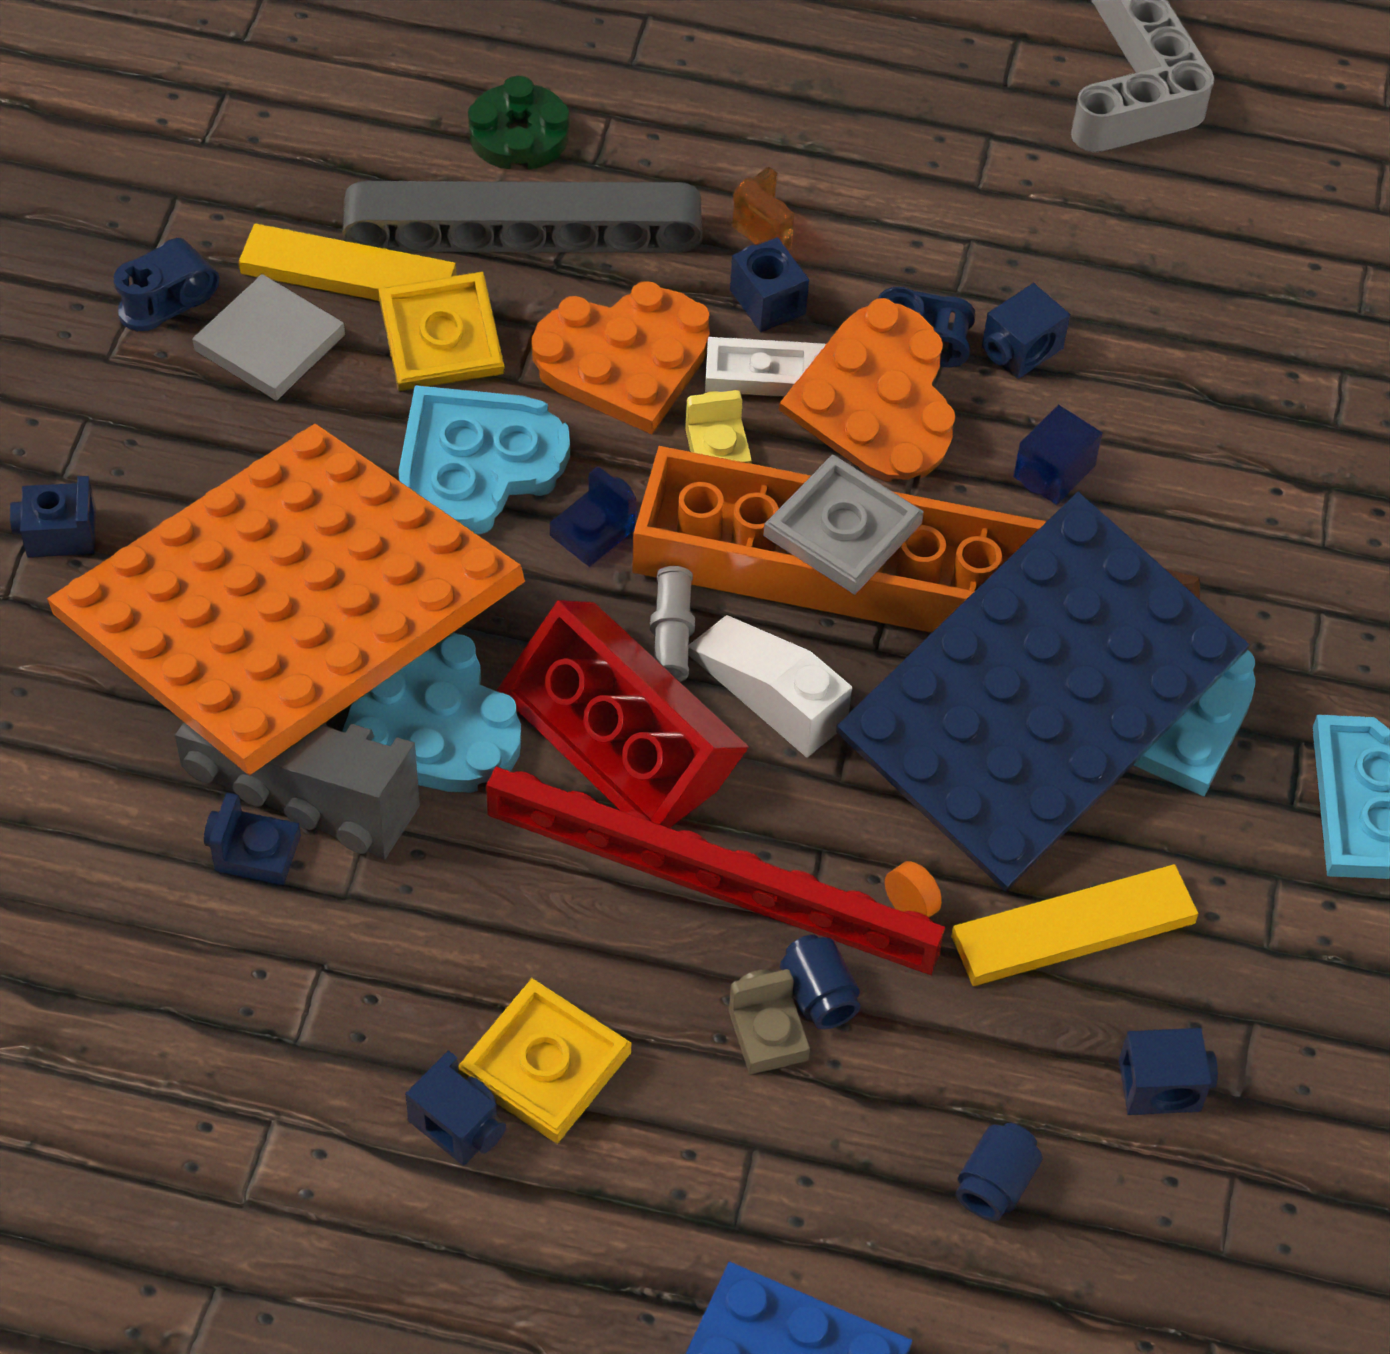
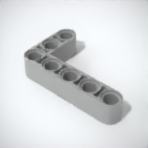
[1071,0,1214,152]

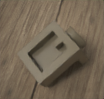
[729,969,810,1075]

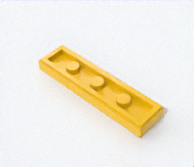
[239,223,456,301]
[951,864,1199,987]

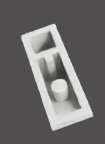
[688,615,852,758]

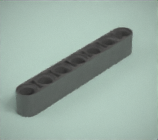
[342,181,703,253]

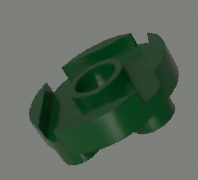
[468,76,569,170]

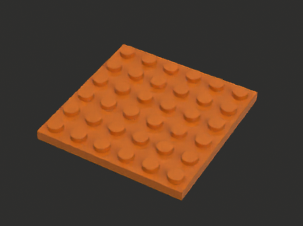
[47,423,525,776]

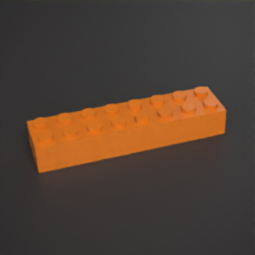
[632,446,1047,633]

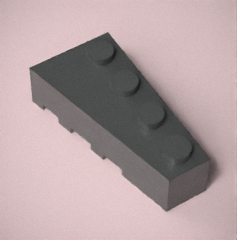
[175,723,420,860]

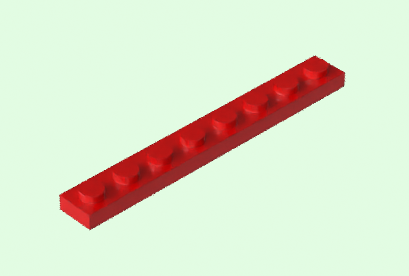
[486,766,945,975]

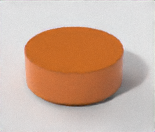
[885,861,942,918]

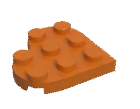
[532,281,710,435]
[779,298,955,482]

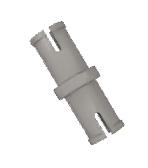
[650,566,695,682]

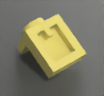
[685,390,752,464]

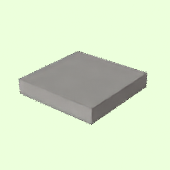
[192,274,345,401]
[763,454,924,595]

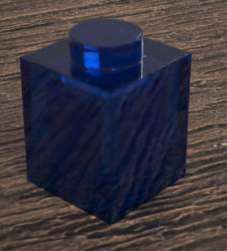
[1013,404,1103,505]

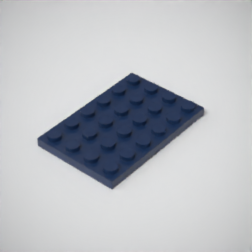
[836,491,1250,892]

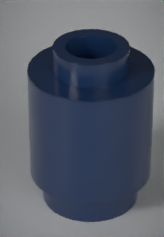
[780,935,860,1030]
[956,1123,1043,1221]

